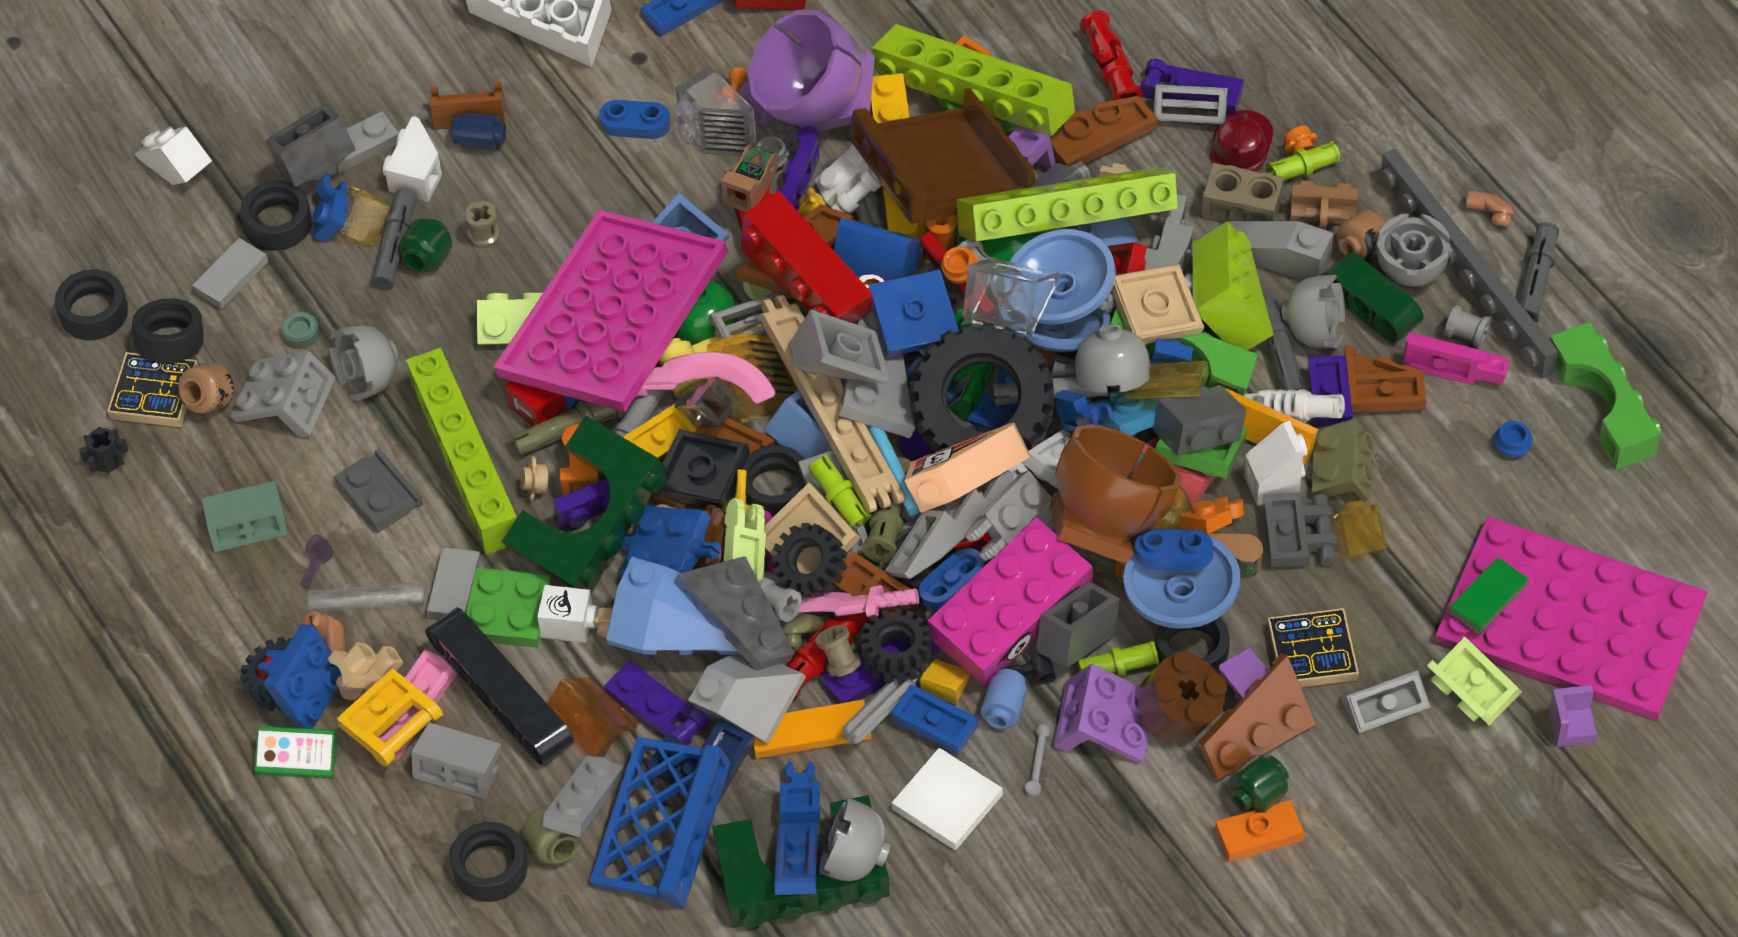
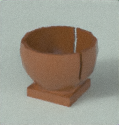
[1050,424,1182,564]

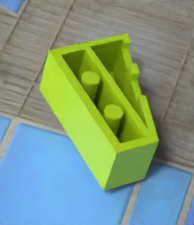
[1192,221,1274,350]

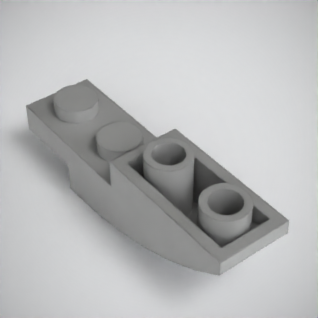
[1144,194,1194,273]

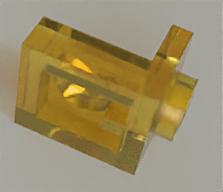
[1334,500,1387,558]

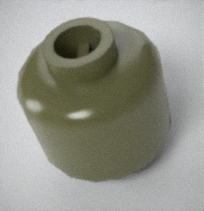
[522,805,581,864]

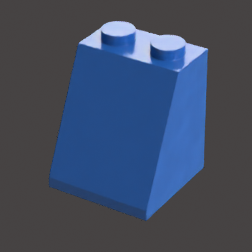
[834,218,924,281]

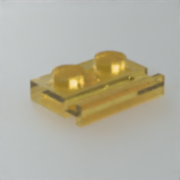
[1125,361,1209,400]

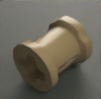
[465,200,500,248]
[815,625,862,677]

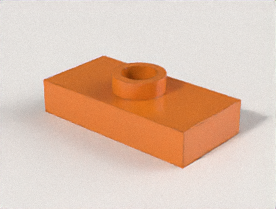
[1215,800,1305,862]

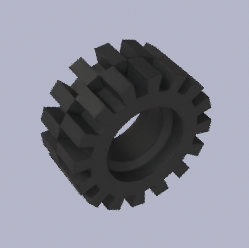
[772,523,847,597]
[860,609,931,684]

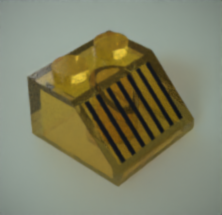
[707,333,797,424]

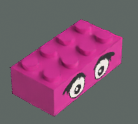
[928,517,1093,688]

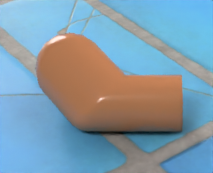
[1466,191,1514,227]
[303,611,346,652]

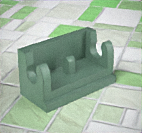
[201,481,288,553]

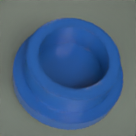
[1494,421,1532,457]

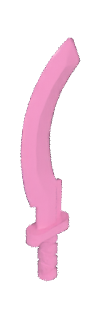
[636,352,775,404]
[798,585,919,618]

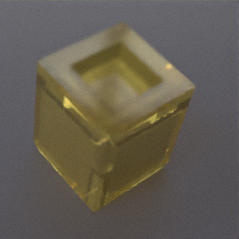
[339,185,391,245]

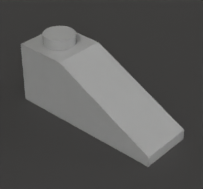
[1229,221,1333,281]

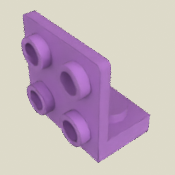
[1054,664,1149,763]

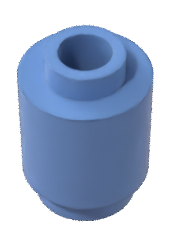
[981,669,1027,729]

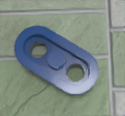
[599,100,671,139]
[1135,529,1213,570]
[919,548,986,612]

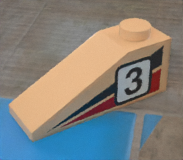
[904,422,1030,513]

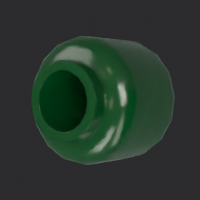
[399,218,452,272]
[1230,755,1289,813]

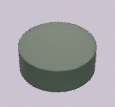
[281,312,319,349]

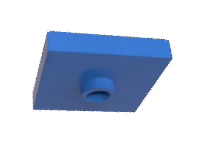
[868,270,959,357]

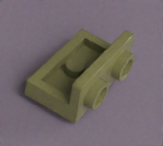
[1312,419,1375,501]

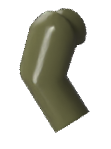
[782,614,826,648]

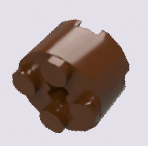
[1135,651,1227,743]

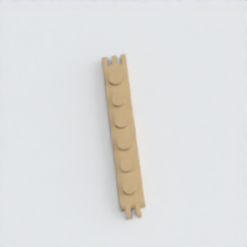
[760,295,905,513]

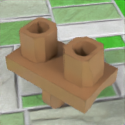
[1290,181,1358,230]

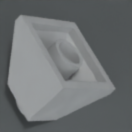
[790,310,889,383]
[688,655,806,744]

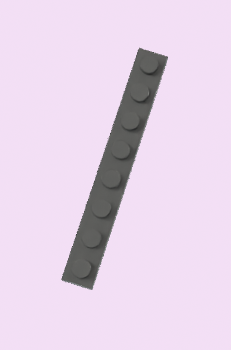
[1379,148,1558,379]

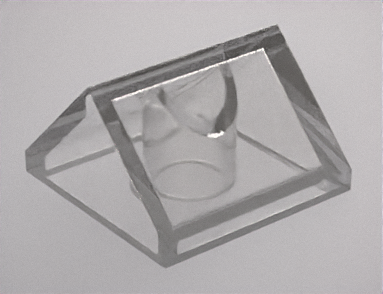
[963,258,1060,336]

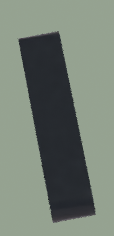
[425,607,574,766]

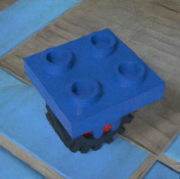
[240,624,342,729]

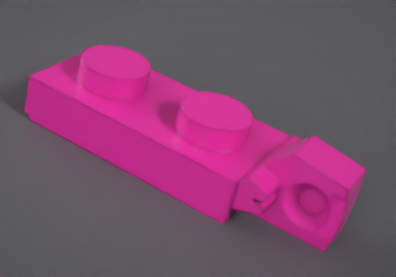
[1402,332,1509,386]

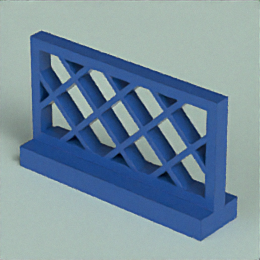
[589,737,731,908]

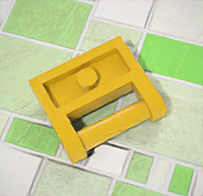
[336,668,443,767]

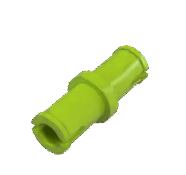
[1266,141,1340,181]
[808,455,871,530]
[1078,640,1159,677]

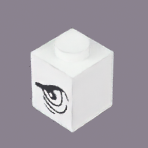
[537,585,598,643]

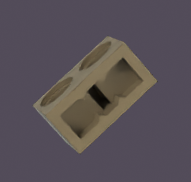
[1202,163,1284,223]

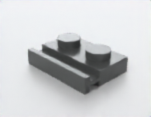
[334,448,423,533]

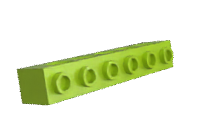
[872,24,1075,136]
[956,167,1178,242]
[406,347,517,555]

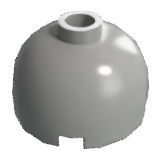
[1376,213,1451,288]
[1282,275,1345,349]
[329,324,398,401]
[1075,324,1150,393]
[819,798,890,881]

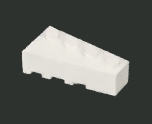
[466,0,612,67]

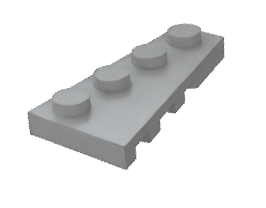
[839,309,915,438]

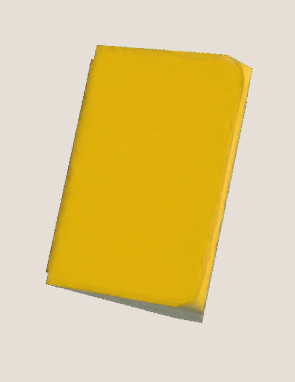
[920,659,971,705]

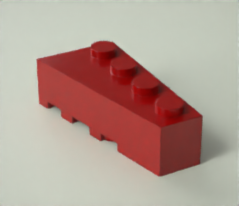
[740,190,873,324]

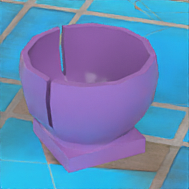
[748,10,875,133]

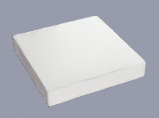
[892,748,1003,851]

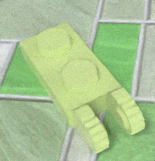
[724,498,766,581]

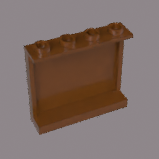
[849,88,1035,224]

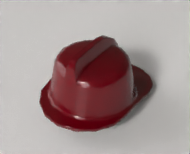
[1210,110,1273,172]

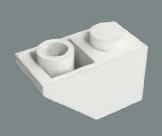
[383,116,442,202]
[135,127,212,185]
[1244,421,1307,506]

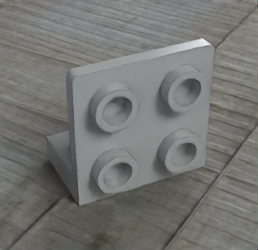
[230,350,336,438]

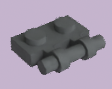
[1263,493,1338,567]

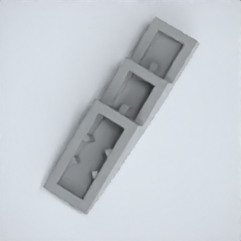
[884,470,1015,579]

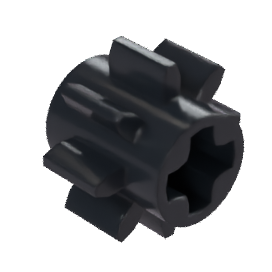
[79,427,129,474]

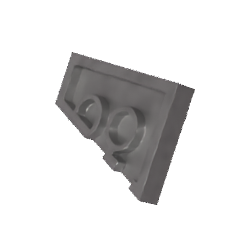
[674,556,794,670]

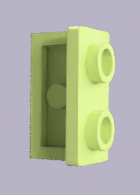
[477,293,543,345]
[1427,637,1522,725]

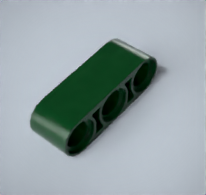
[1322,252,1424,343]

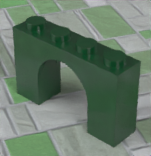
[501,415,668,590]
[712,795,890,928]

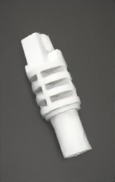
[1244,390,1345,423]

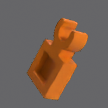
[1177,496,1244,534]

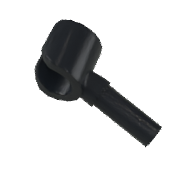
[1005,655,1056,685]

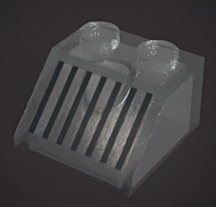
[675,66,757,156]

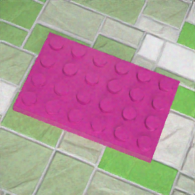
[494,210,728,412]
[1434,516,1708,721]

